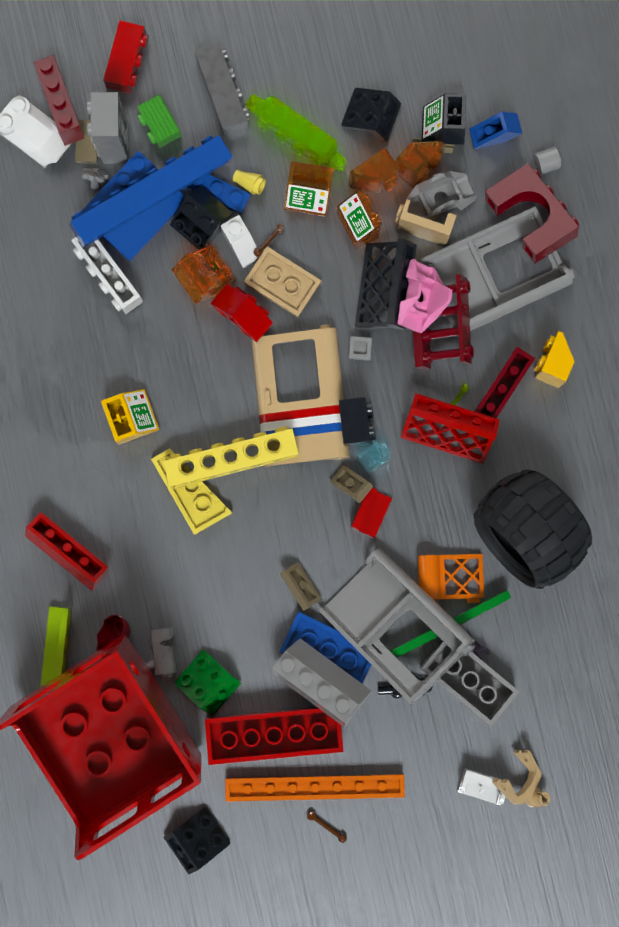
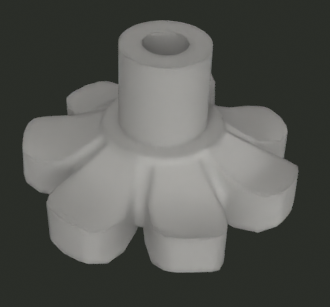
[82,168,110,189]

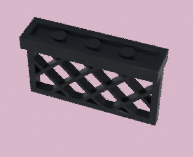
[355,239,417,330]

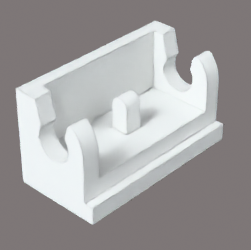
[457,768,505,806]

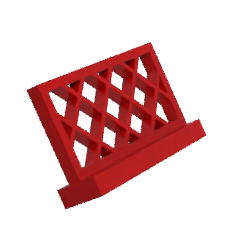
[400,393,500,464]

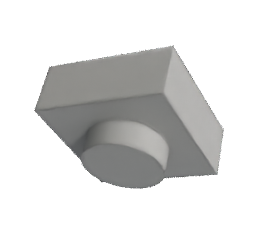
[349,336,372,361]

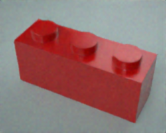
[103,20,149,94]

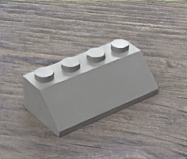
[272,639,372,728]

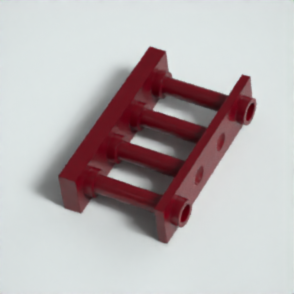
[413,274,474,370]

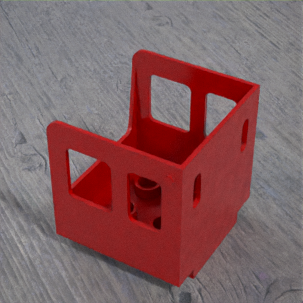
[0,634,202,861]

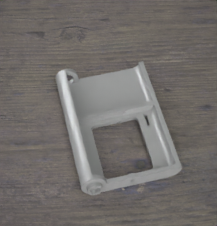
[419,206,575,338]

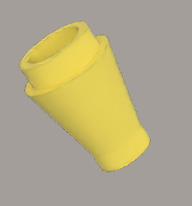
[233,169,266,195]

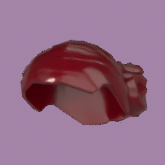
[96,615,131,651]

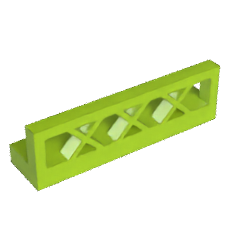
[40,607,72,687]

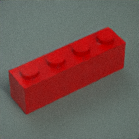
[25,512,109,591]

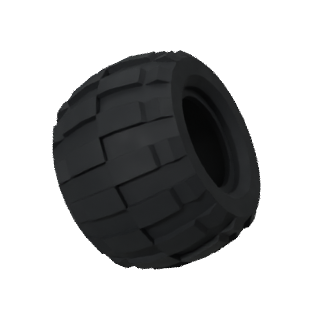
[473,469,592,589]

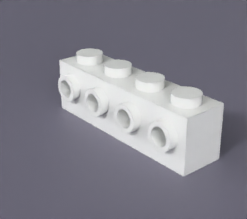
[71,237,143,314]

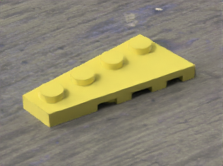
[151,448,233,535]

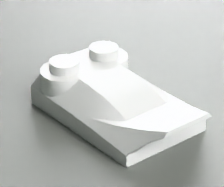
[0,95,72,168]

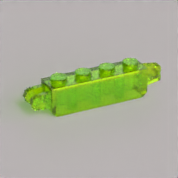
[245,94,346,173]

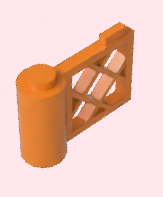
[417,554,485,603]

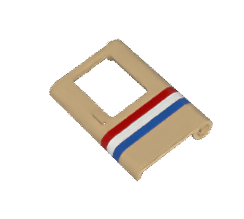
[251,324,350,467]

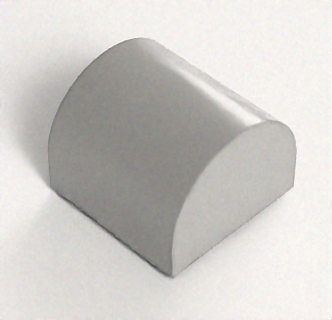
[533,147,561,175]

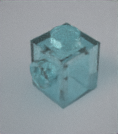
[356,441,391,475]

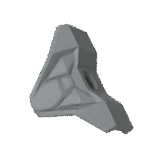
[404,171,477,221]

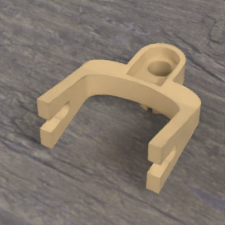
[492,749,550,807]

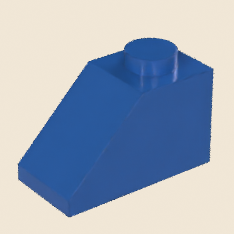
[469,111,523,149]

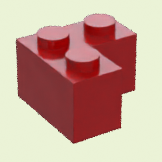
[210,284,273,342]

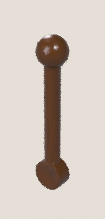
[253,224,284,257]
[307,811,347,843]

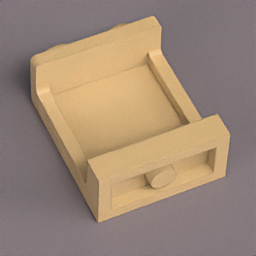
[395,199,457,247]

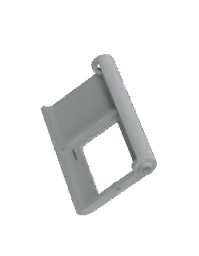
[318,548,475,704]

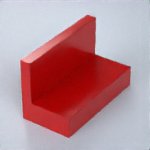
[351,488,392,538]

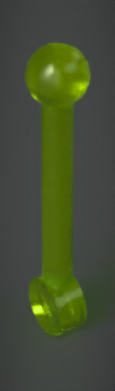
[451,384,469,405]

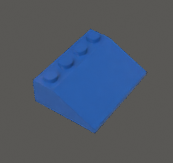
[81,151,185,262]

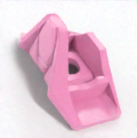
[397,259,453,333]

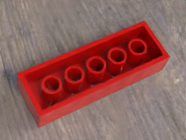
[204,707,344,765]

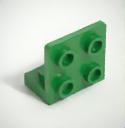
[175,650,241,717]

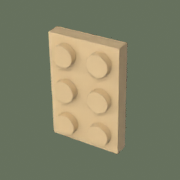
[244,246,321,318]

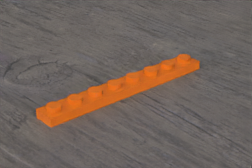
[225,774,405,802]

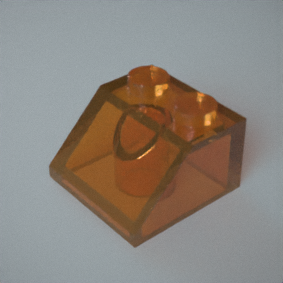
[348,148,400,193]

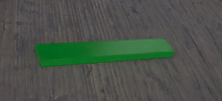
[390,590,511,658]

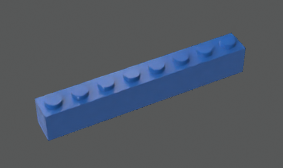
[69,135,233,248]

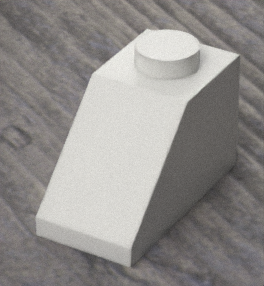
[220,215,260,268]

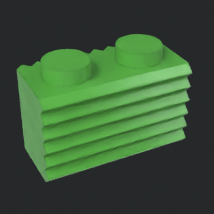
[137,95,182,149]

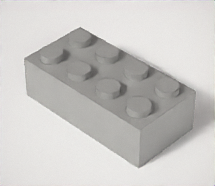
[87,92,129,164]
[420,641,519,727]

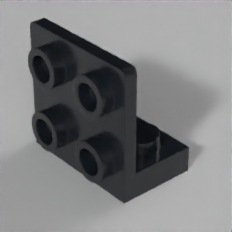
[341,88,401,142]
[163,807,230,875]

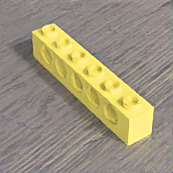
[163,426,299,489]

